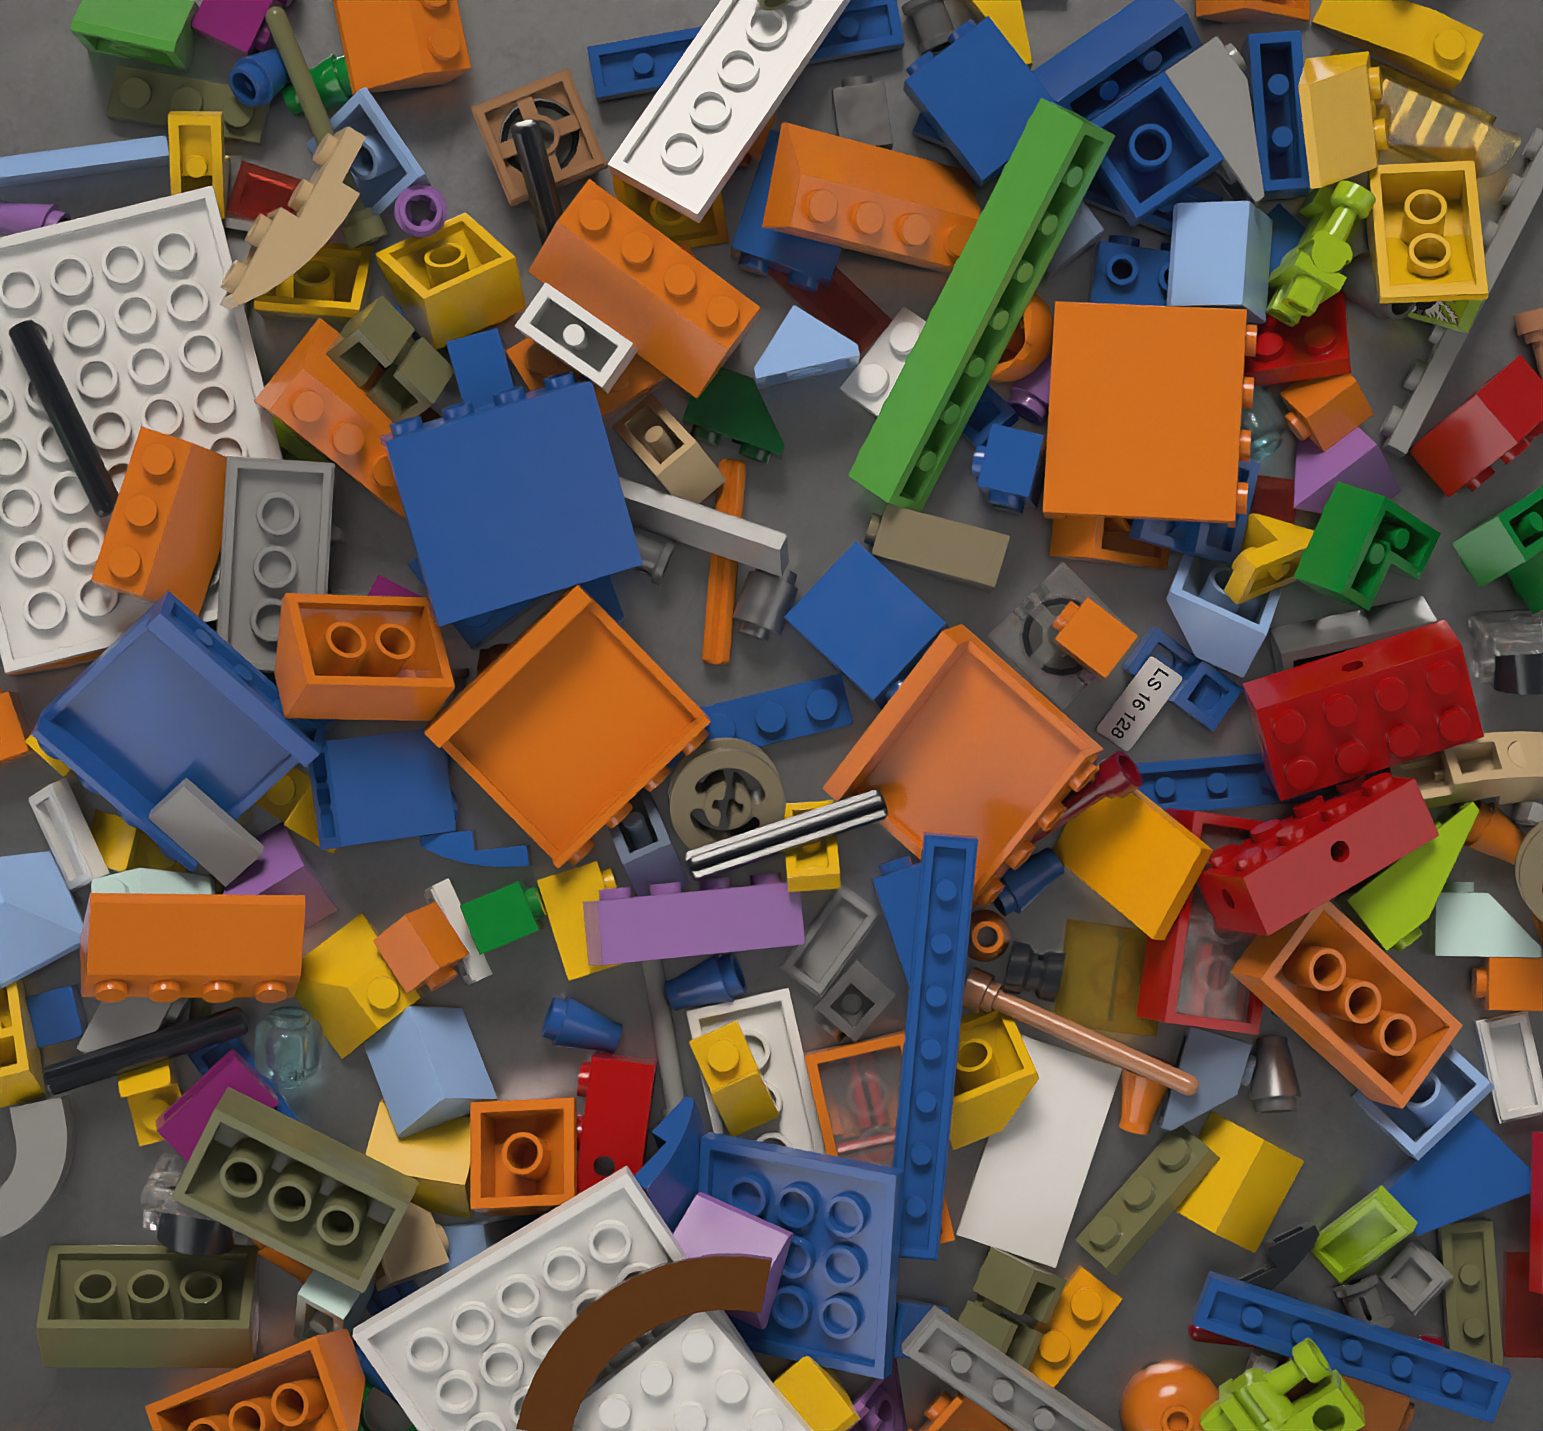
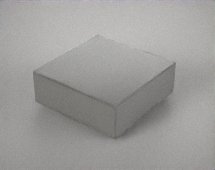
[1378,1239,1454,1316]

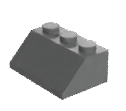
[1269,596,1437,673]

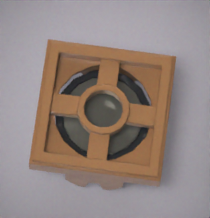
[470,68,608,207]

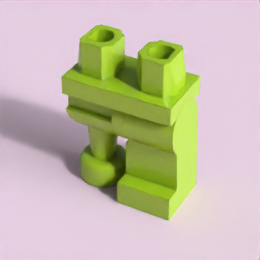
[1265,180,1376,327]
[1200,1337,1365,1431]

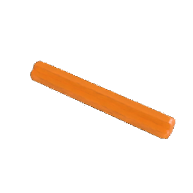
[702,458,747,665]

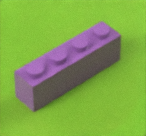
[583,872,805,965]

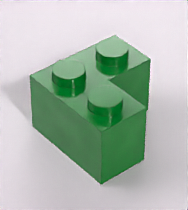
[1294,481,1441,611]
[1452,485,1543,615]

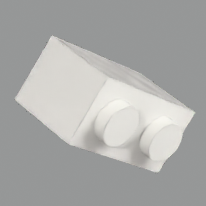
[515,282,638,394]

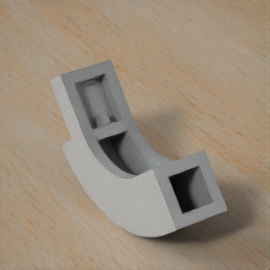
[0,1094,76,1238]

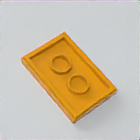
[1053,765,1213,940]

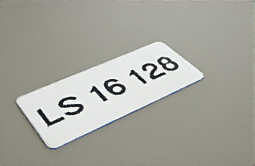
[1096,657,1182,751]

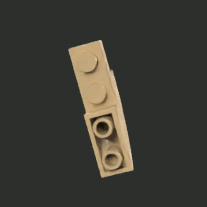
[220,126,366,310]
[1385,731,1543,808]

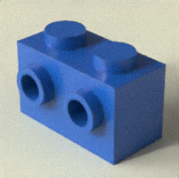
[1087,235,1171,306]
[971,423,1047,514]

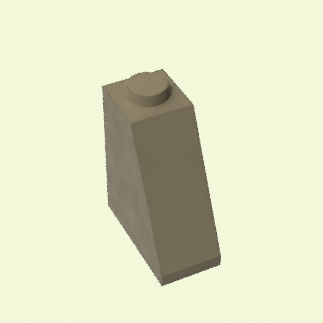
[864,504,1010,593]

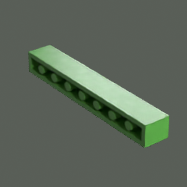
[848,98,1115,512]

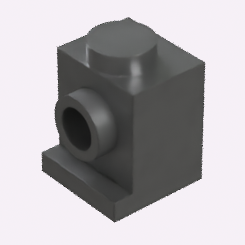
[815,959,897,1042]

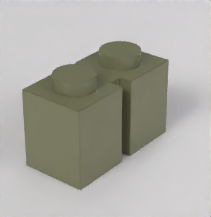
[326,295,454,423]
[958,1247,1067,1370]

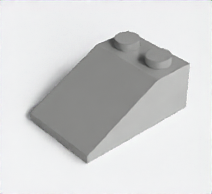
[1165,36,1264,206]

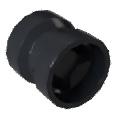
[1002,940,1066,1003]

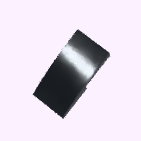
[1237,1220,1320,1291]

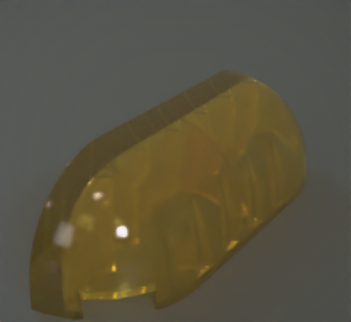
[1330,50,1522,179]

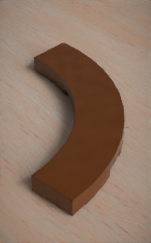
[516,1253,772,1431]

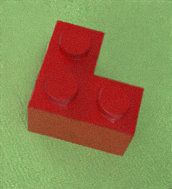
[1408,355,1543,498]

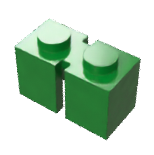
[460,880,548,955]

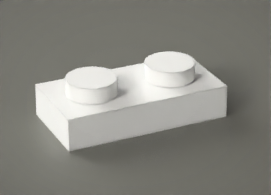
[840,306,926,417]

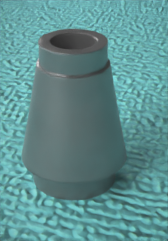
[1250,1036,1302,1114]

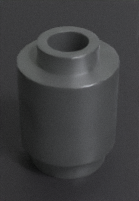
[1341,251,1416,320]
[732,568,798,642]

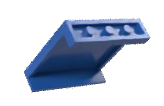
[379,371,643,627]
[31,590,327,872]

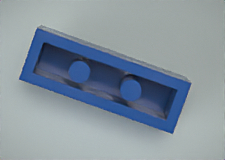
[1032,0,1203,121]
[1242,30,1311,200]

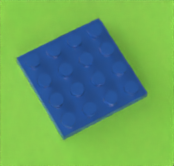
[698,1132,904,1379]

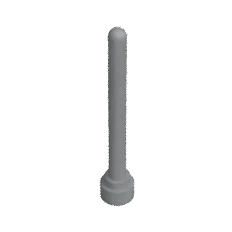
[633,893,685,1125]

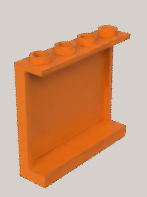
[1043,301,1257,528]
[424,584,711,869]
[822,624,1103,909]

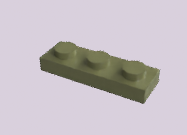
[106,65,271,146]
[1075,1125,1220,1277]
[1438,1218,1504,1367]

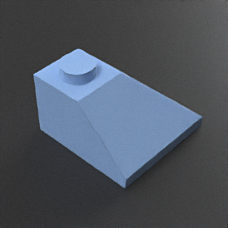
[1166,553,1283,678]
[0,851,84,989]

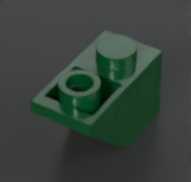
[682,367,785,464]

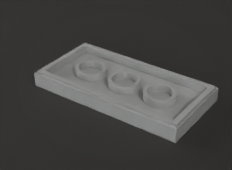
[216,456,335,673]

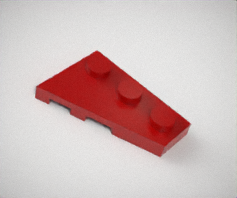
[1244,290,1352,387]

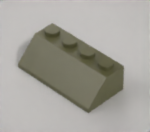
[171,1087,419,1294]
[36,1245,260,1368]

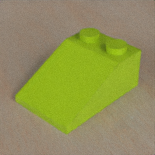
[1334,802,1480,952]

